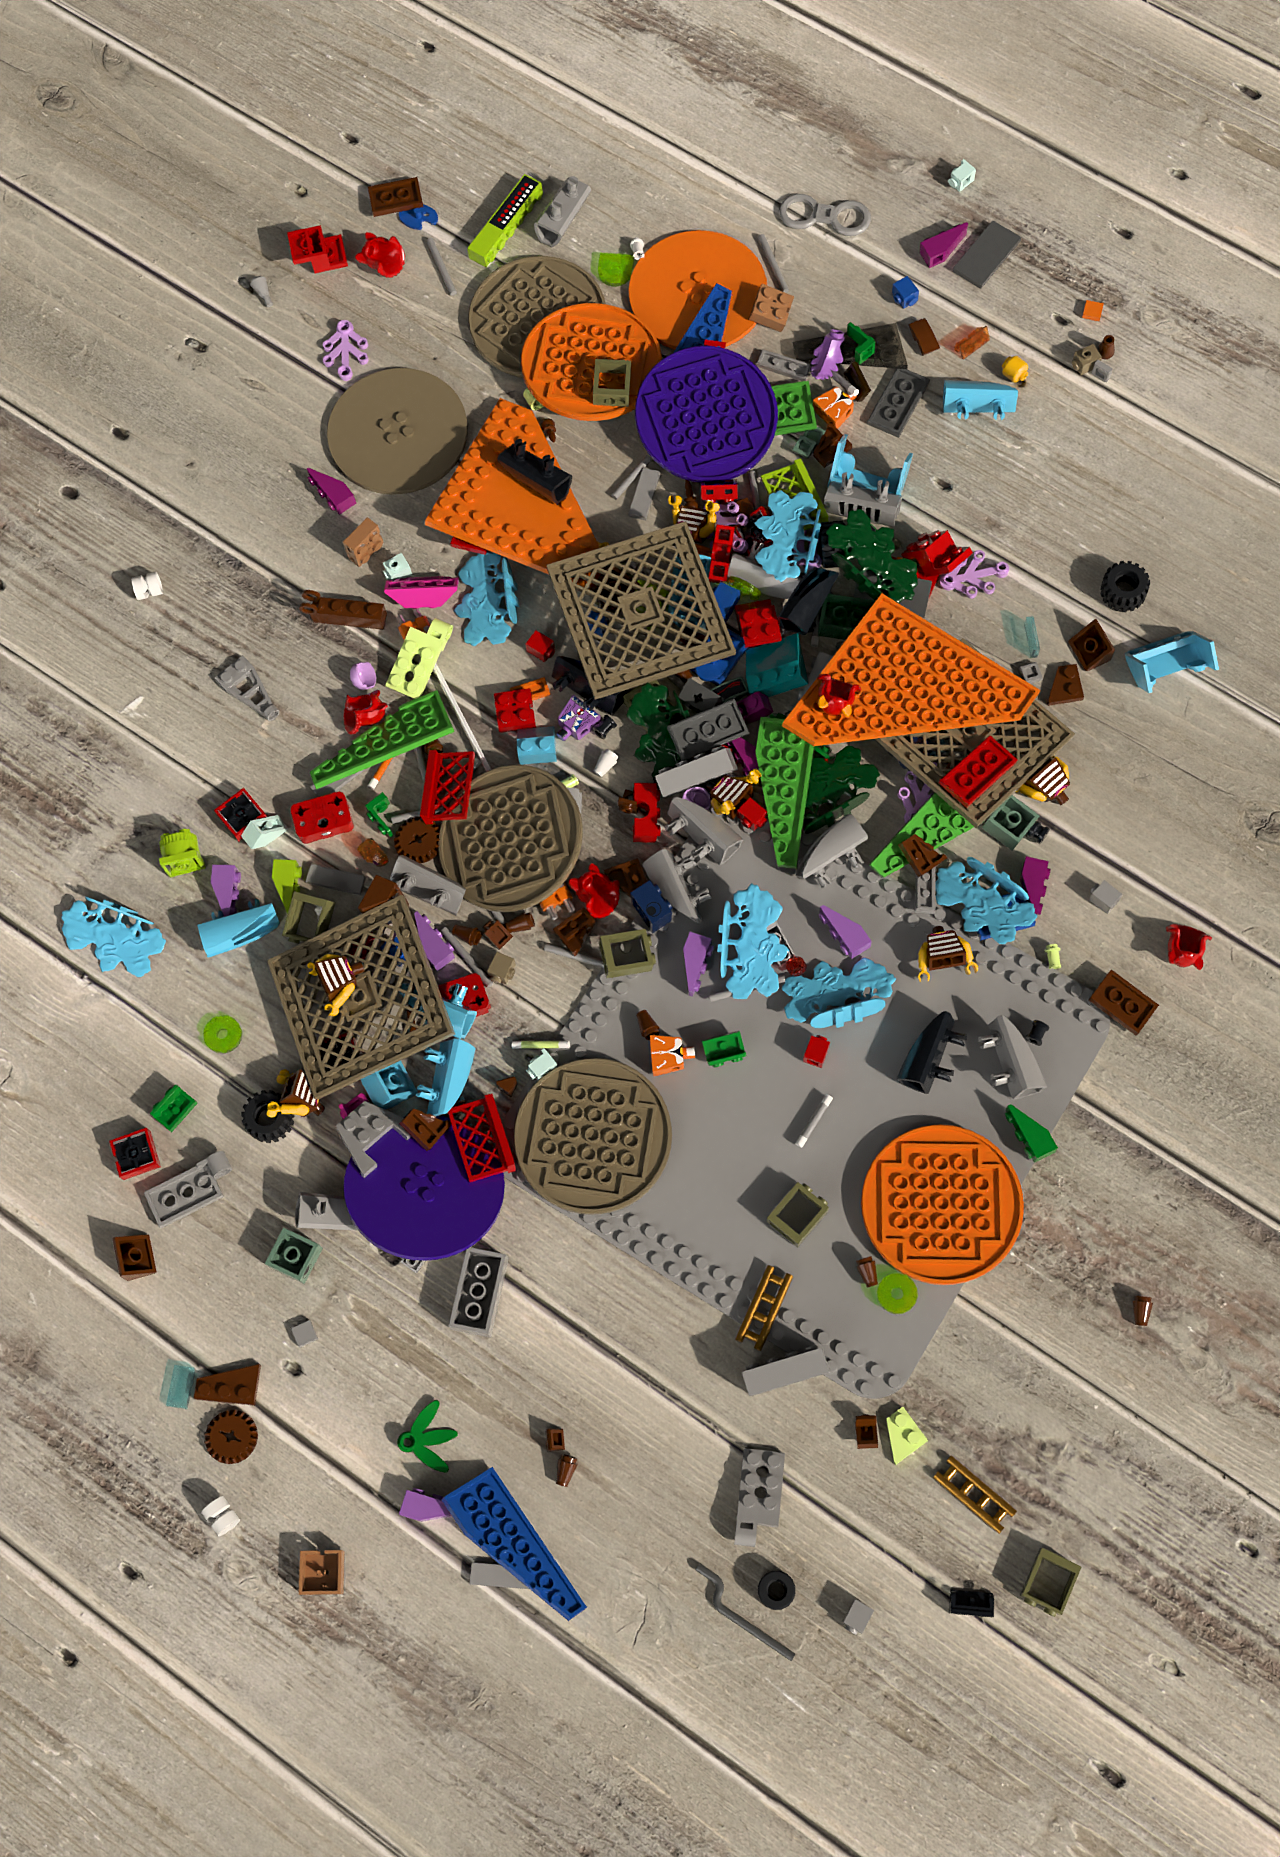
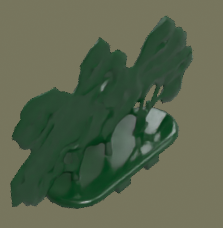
[826,509,918,603]
[626,682,694,789]
[804,746,880,834]

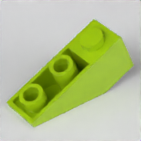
[272,859,302,914]

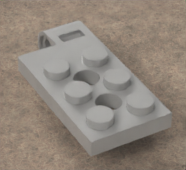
[144,1151,232,1228]
[734,1448,785,1547]

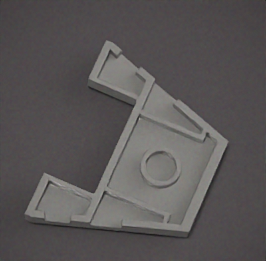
[336,1101,412,1178]

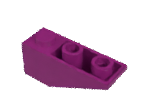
[919,222,968,268]
[307,468,357,515]
[736,691,774,724]
[726,737,761,780]
[1020,856,1051,915]

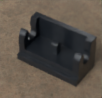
[949,1589,994,1618]

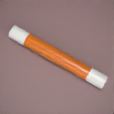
[368,758,392,790]

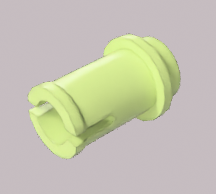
[561,774,579,788]
[1044,944,1061,969]

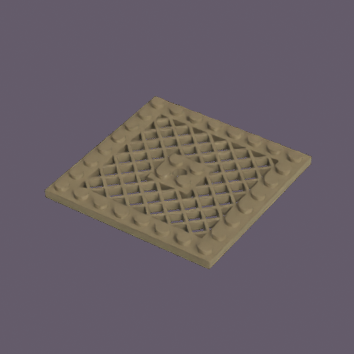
[547,521,736,700]
[875,638,1075,828]
[267,895,455,1100]

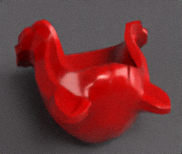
[355,232,405,278]
[344,690,388,735]
[568,863,620,919]
[1166,924,1212,970]

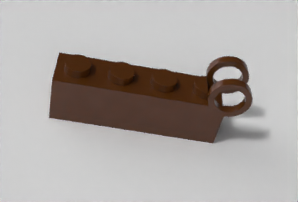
[299,590,387,630]

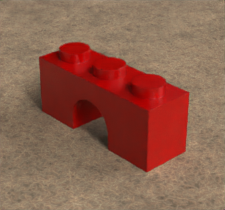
[708,524,735,584]
[633,783,661,843]

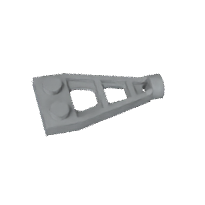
[215,655,280,721]

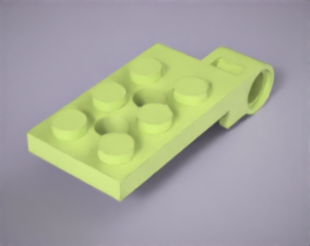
[385,618,453,699]

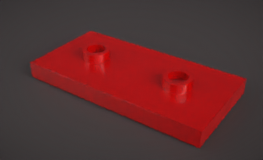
[938,735,1018,808]

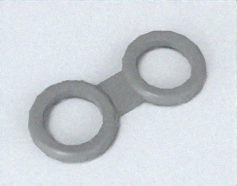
[779,194,871,236]

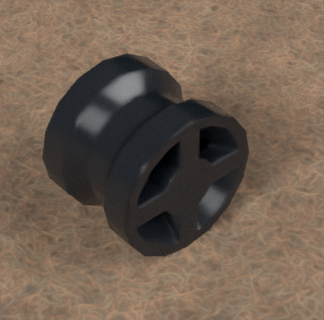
[1027,821,1050,844]

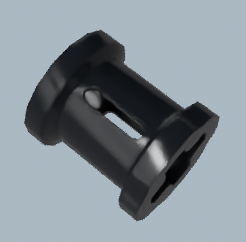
[592,715,617,740]
[1025,1020,1050,1046]

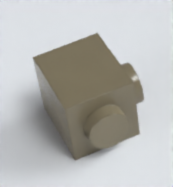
[1072,344,1102,375]
[487,952,516,984]

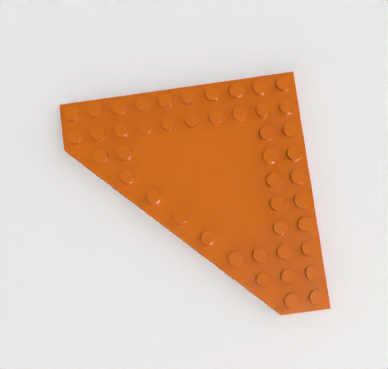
[425,398,605,590]
[782,593,1041,746]

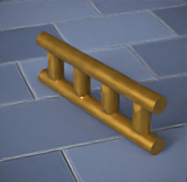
[735,1265,793,1351]
[933,1455,1017,1534]

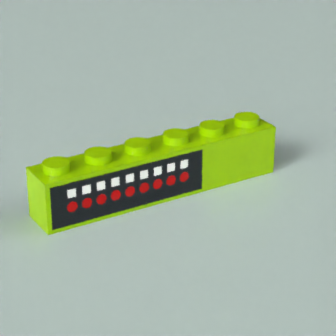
[467,174,543,267]

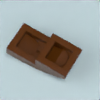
[908,318,940,356]

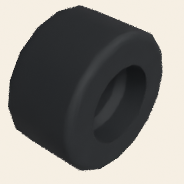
[758,1570,796,1610]

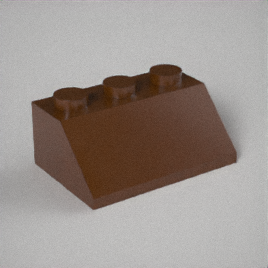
[358,875,409,925]

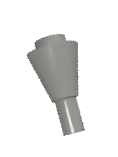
[250,276,273,307]

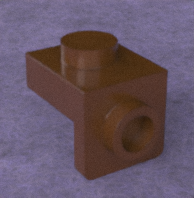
[855,1414,878,1449]

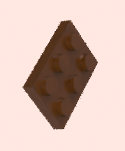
[368,177,424,217]
[1088,969,1159,1036]

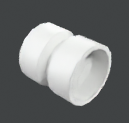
[131,572,163,600]
[201,1496,240,1537]

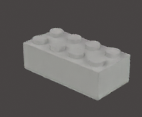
[655,746,738,797]
[449,1247,509,1338]
[742,1345,830,1396]

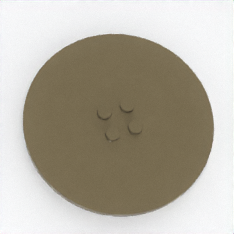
[468,256,606,378]
[327,368,468,495]
[438,765,583,912]
[514,1058,672,1215]

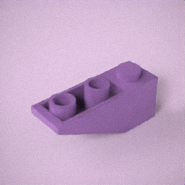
[211,865,241,917]
[819,905,872,959]
[414,911,455,972]
[683,932,714,997]
[399,1488,452,1522]

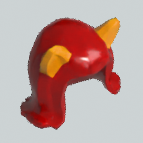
[817,674,861,717]

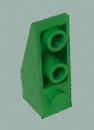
[1005,1104,1058,1163]

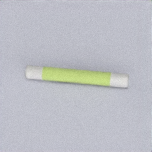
[512,1040,570,1049]

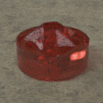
[786,956,807,977]

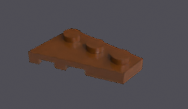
[194,1364,261,1406]

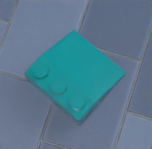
[746,633,809,697]

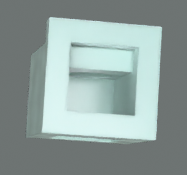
[948,159,976,192]
[526,1048,557,1080]

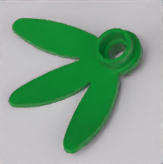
[397,1400,458,1473]

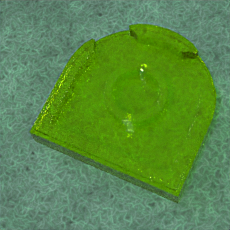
[598,253,634,287]

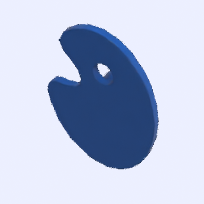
[399,204,438,230]
[696,660,729,682]

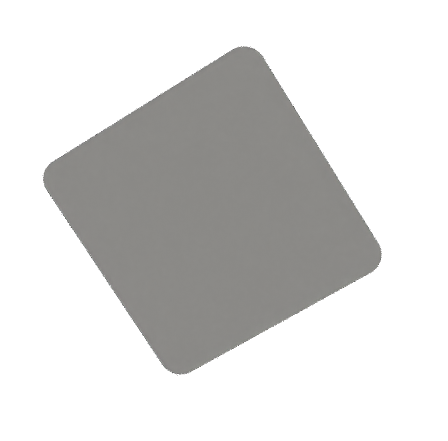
[492,803,1110,1399]

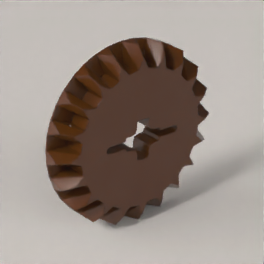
[394,817,440,864]
[204,1410,258,1464]

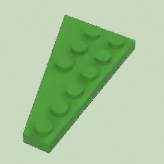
[869,792,985,878]

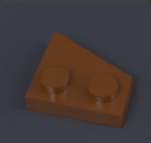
[813,422,852,468]
[1047,664,1084,706]
[898,834,947,877]
[604,858,647,898]
[553,907,596,957]
[399,1108,451,1151]

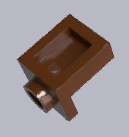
[482,920,513,950]

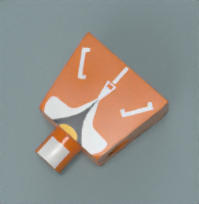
[813,387,857,429]
[650,1035,695,1076]

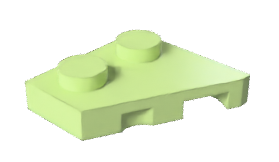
[886,1407,928,1465]

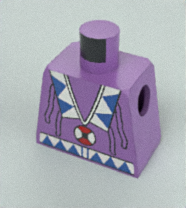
[556,695,601,741]

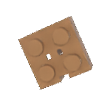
[749,284,794,332]
[343,517,383,567]
[299,1550,345,1595]

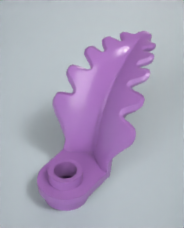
[810,329,845,380]

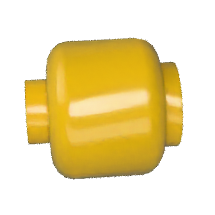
[1002,356,1028,383]

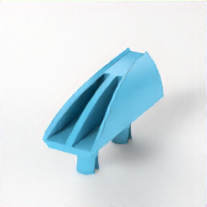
[943,380,1018,420]
[197,899,280,958]
[399,983,477,1039]
[416,1038,476,1116]

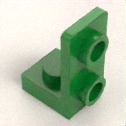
[847,322,875,365]
[365,792,393,838]

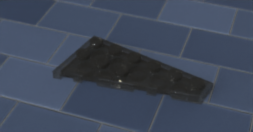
[793,323,908,369]

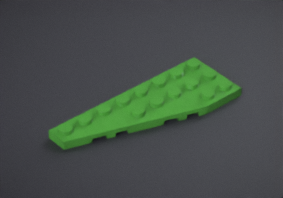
[772,381,817,436]
[310,690,455,789]
[756,717,814,869]

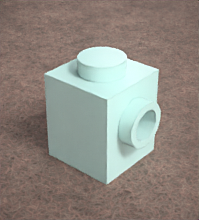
[382,553,412,581]

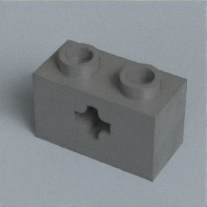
[678,678,724,714]

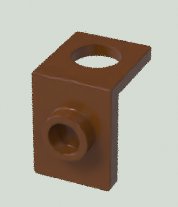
[618,789,639,815]

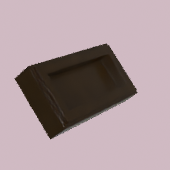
[843,362,871,402]

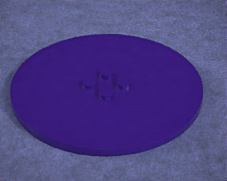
[635,346,778,483]
[344,1115,505,1261]

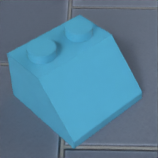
[517,726,557,765]
[360,1060,418,1110]

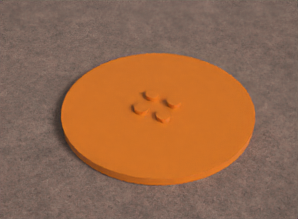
[629,230,767,349]
[521,303,662,421]
[861,1124,1024,1285]

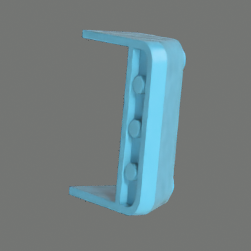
[828,434,913,495]
[1125,631,1219,693]

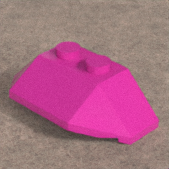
[384,576,459,609]

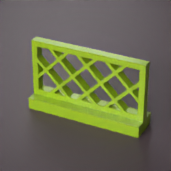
[761,458,829,531]

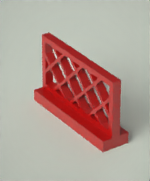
[420,750,475,825]
[448,1093,516,1182]

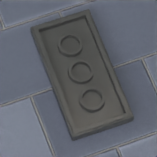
[952,221,1021,289]
[867,366,930,438]
[852,568,932,618]
[667,699,749,761]

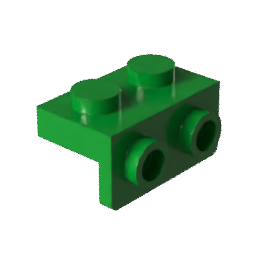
[701,1031,747,1067]
[150,1084,197,1133]

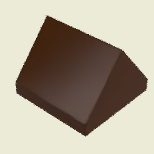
[496,1076,518,1097]
[545,1429,565,1452]

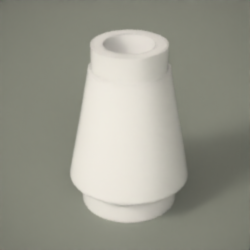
[593,749,618,777]

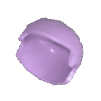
[350,662,376,690]
[682,786,711,810]

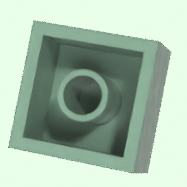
[982,795,1040,851]
[265,1228,323,1284]

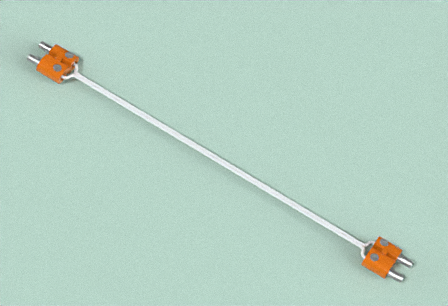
[396,608,575,920]

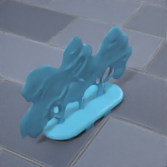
[754,490,821,582]
[453,551,520,646]
[935,857,1038,944]
[717,883,790,999]
[61,896,166,977]
[782,958,896,1028]

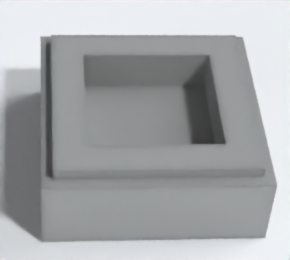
[1092,360,1113,383]
[1018,662,1043,684]
[291,1320,318,1348]

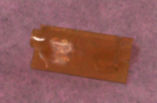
[954,326,990,360]

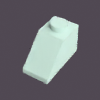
[241,815,288,849]

